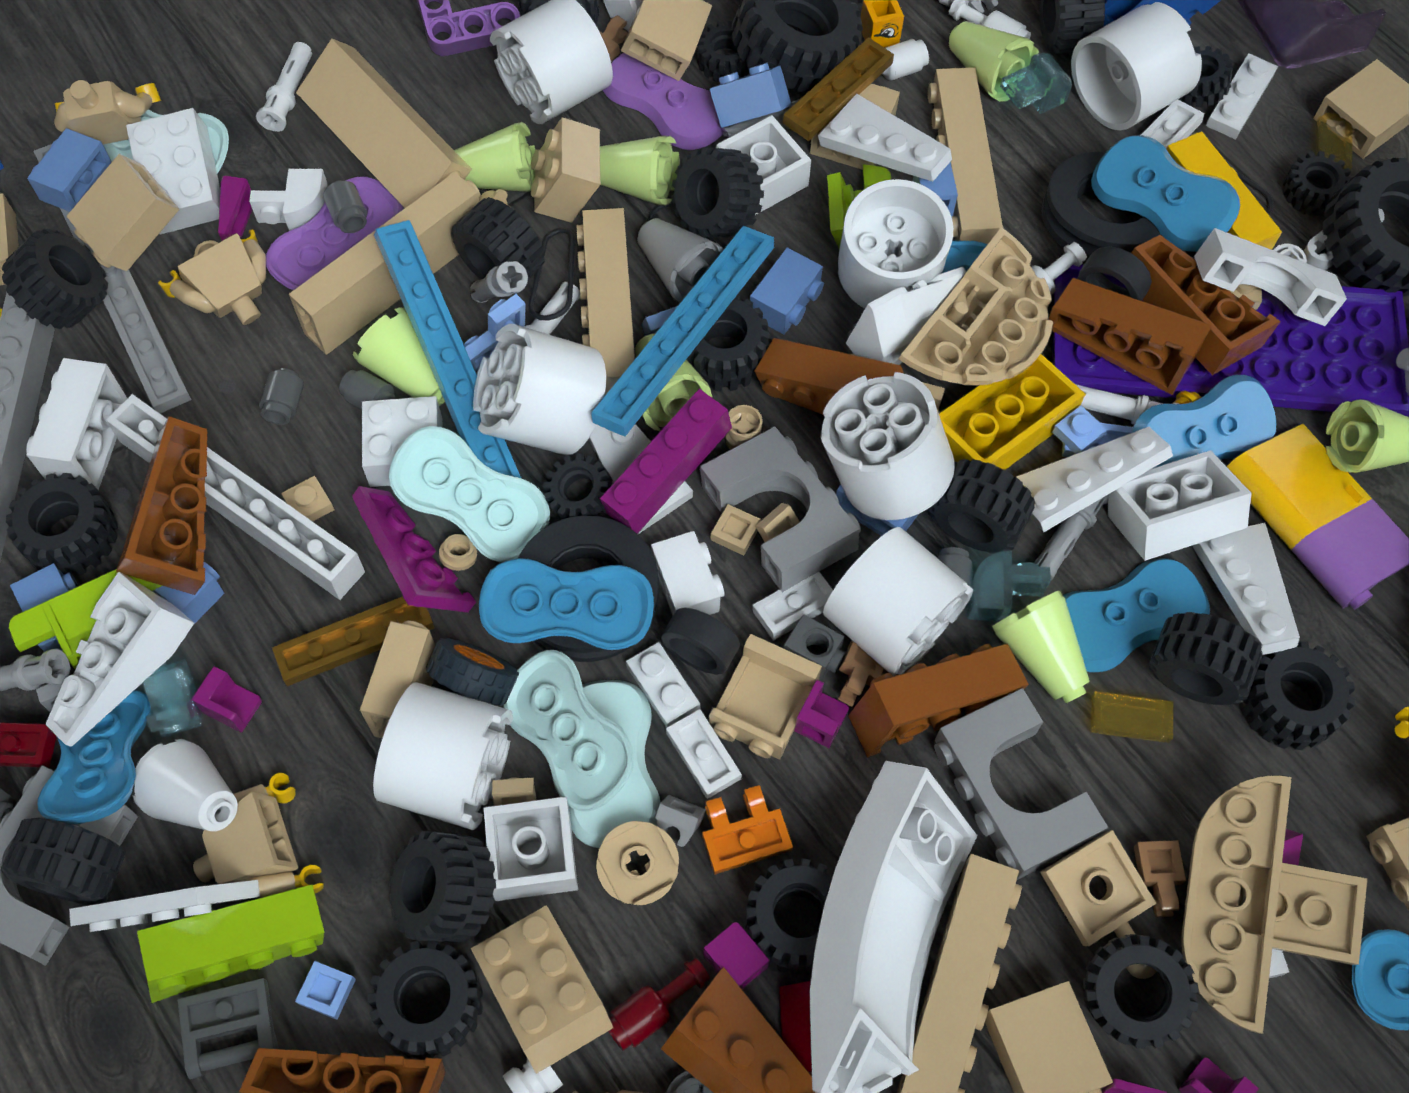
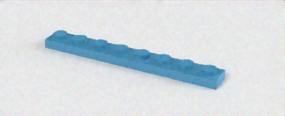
[374,220,521,478]
[591,226,774,437]

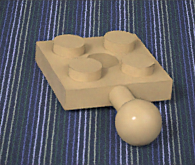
[1040,830,1157,979]

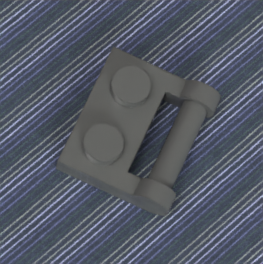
[178,978,278,1079]

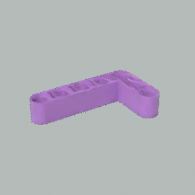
[417,0,520,56]

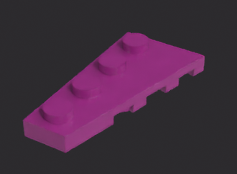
[352,486,476,612]

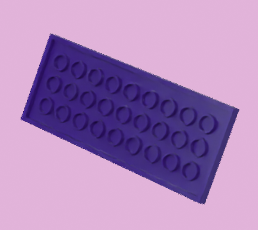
[1052,264,1409,417]

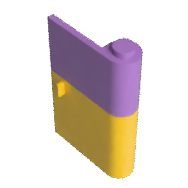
[1227,424,1409,610]

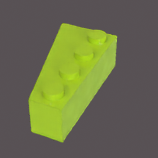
[137,885,325,1003]

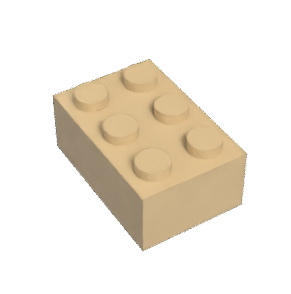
[471,905,613,1074]

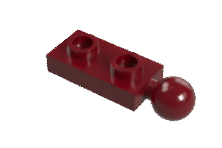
[0,723,57,768]

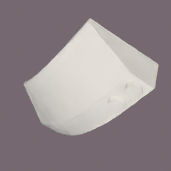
[810,761,977,1093]

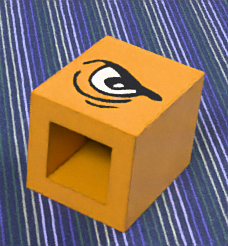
[861,0,904,47]

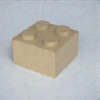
[531,117,600,223]

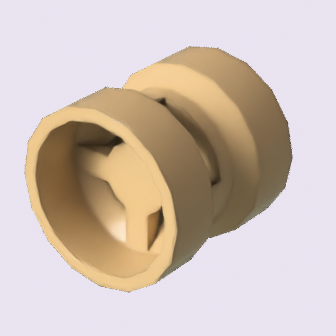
[725,405,763,450]

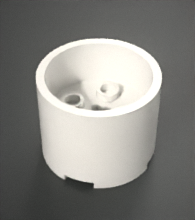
[490,0,613,124]
[1071,2,1202,130]
[838,179,953,308]
[473,324,606,455]
[821,372,955,520]
[823,527,973,677]
[373,682,513,830]

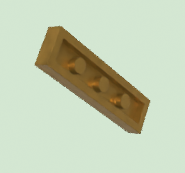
[783,37,894,141]
[272,597,435,686]

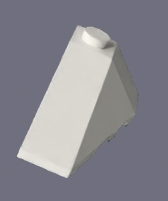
[846,267,966,365]
[46,572,194,747]

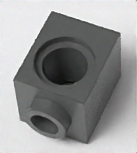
[784,614,846,681]

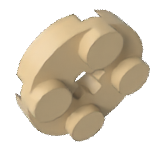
[596,821,679,905]

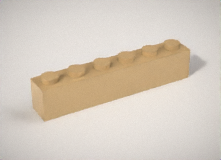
[928,68,1003,244]
[576,208,635,397]
[897,854,1022,1093]

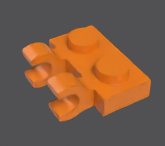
[702,785,793,875]

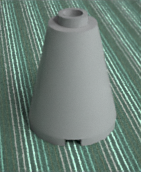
[637,218,724,303]

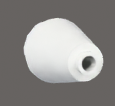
[133,739,238,831]

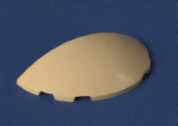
[898,227,1053,385]

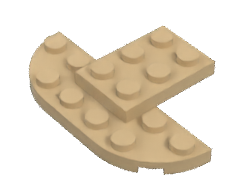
[1181,776,1367,1034]

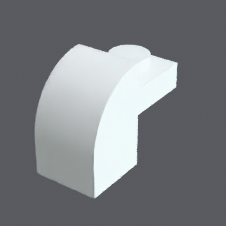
[249,169,328,231]

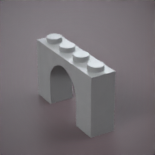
[700,427,861,592]
[934,688,1108,881]
[0,766,138,966]

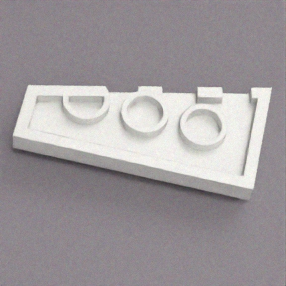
[818,94,952,182]
[588,424,693,534]
[1017,427,1173,532]
[1193,523,1300,655]
[69,880,260,932]

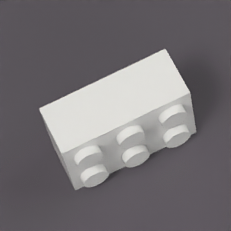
[126,108,221,235]
[26,358,128,490]
[1108,450,1251,561]

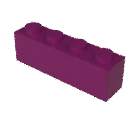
[600,388,732,534]

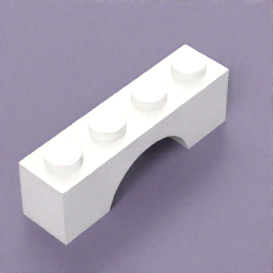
[1194,228,1347,326]

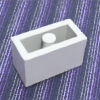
[651,531,724,615]

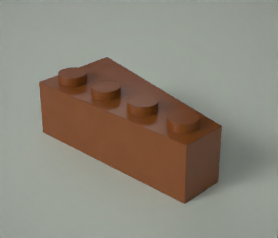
[1131,235,1281,375]
[1048,278,1213,395]
[755,338,904,415]
[116,416,207,595]
[848,643,1029,758]
[661,967,815,1093]
[239,1048,446,1093]

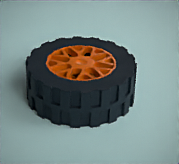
[426,638,519,706]

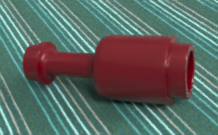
[608,958,710,1051]

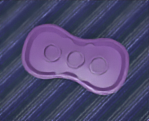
[603,53,729,150]
[266,177,403,290]

